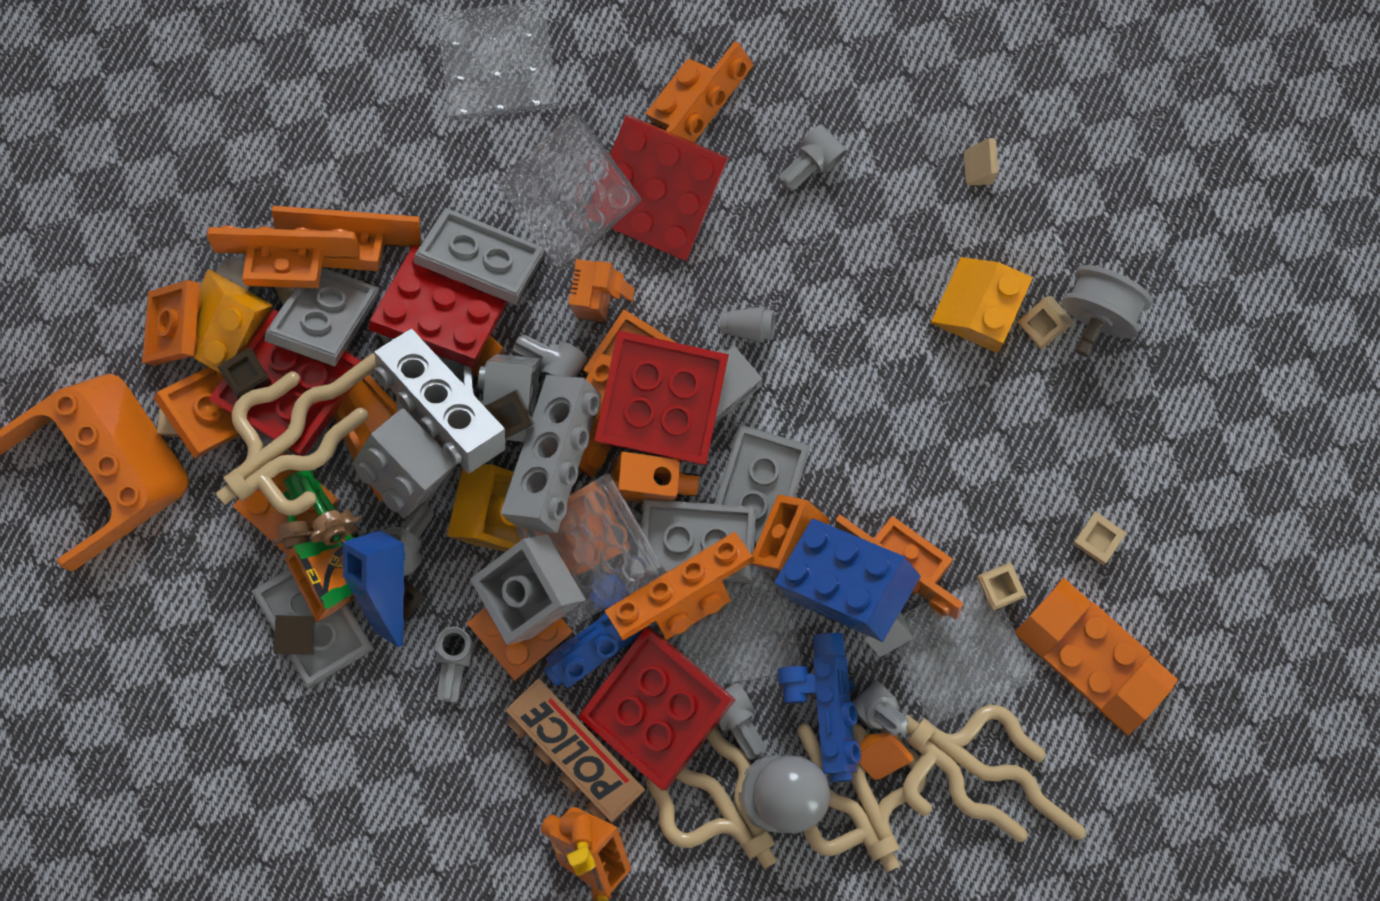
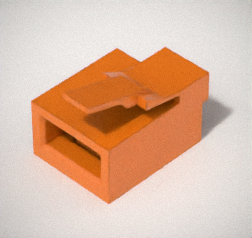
[568,259,635,323]

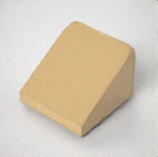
[964,138,999,185]
[1018,296,1074,350]
[977,562,1027,611]

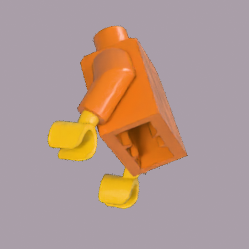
[541,807,631,901]

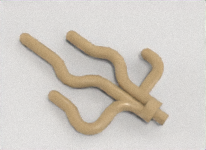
[216,353,376,516]
[797,668,927,873]
[903,705,1086,842]
[646,725,777,870]

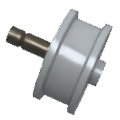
[1061,265,1153,357]

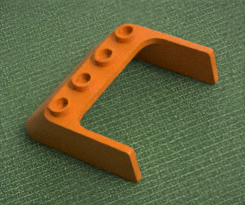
[0,374,189,572]

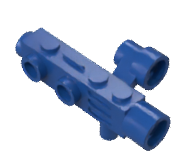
[544,571,656,689]
[777,633,861,782]

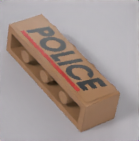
[505,678,646,823]

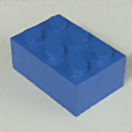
[774,518,921,642]

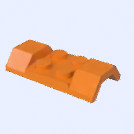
[1013,577,1178,736]

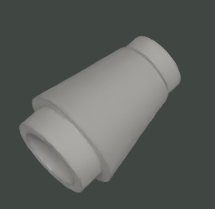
[720,306,775,343]

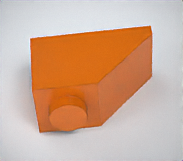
[751,494,830,571]

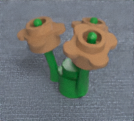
[272,470,361,549]

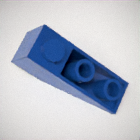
[343,530,405,647]

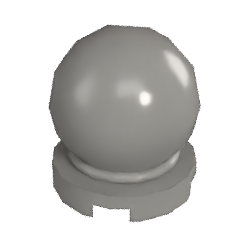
[738,755,831,834]

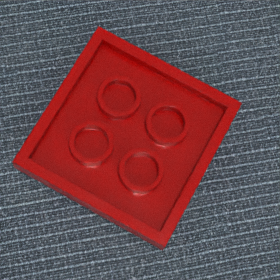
[586,114,729,261]
[369,245,508,368]
[209,309,361,456]
[594,330,729,466]
[578,627,736,791]

